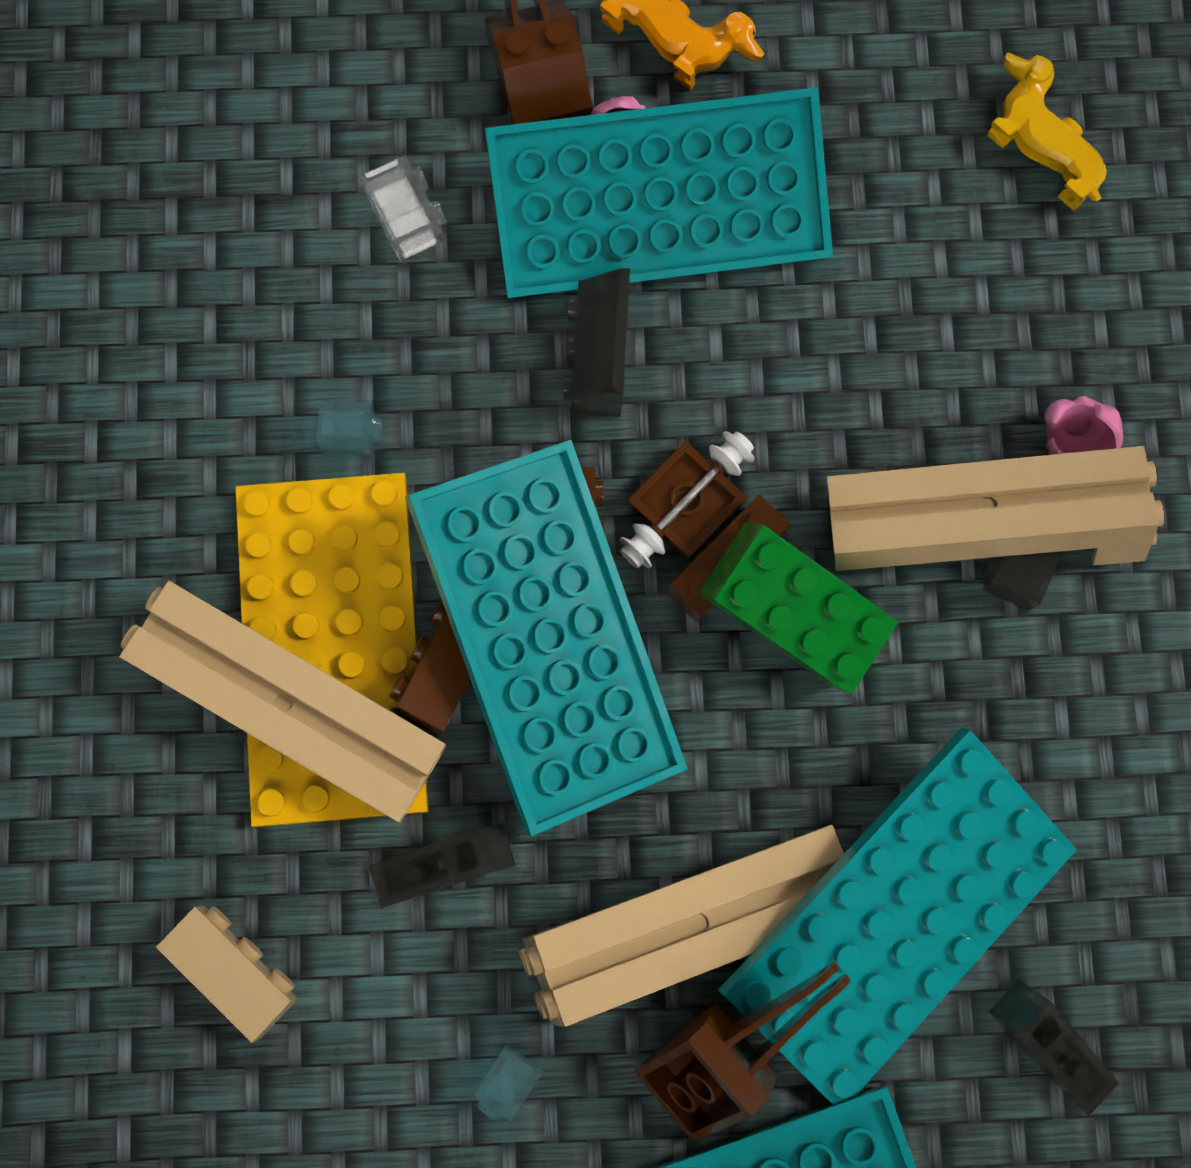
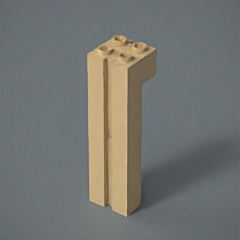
[827,446,1164,571]
[119,580,447,823]
[519,825,844,1027]

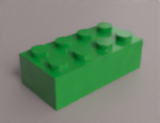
[698,521,899,695]

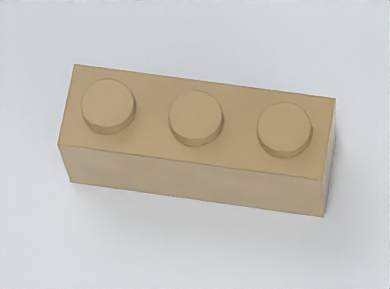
[156,906,298,1043]

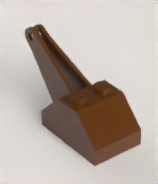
[485,0,593,125]
[634,961,851,1142]

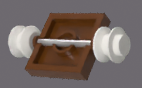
[620,431,754,568]

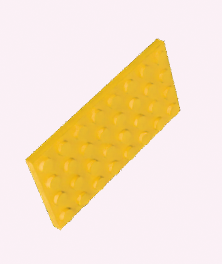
[235,473,429,827]

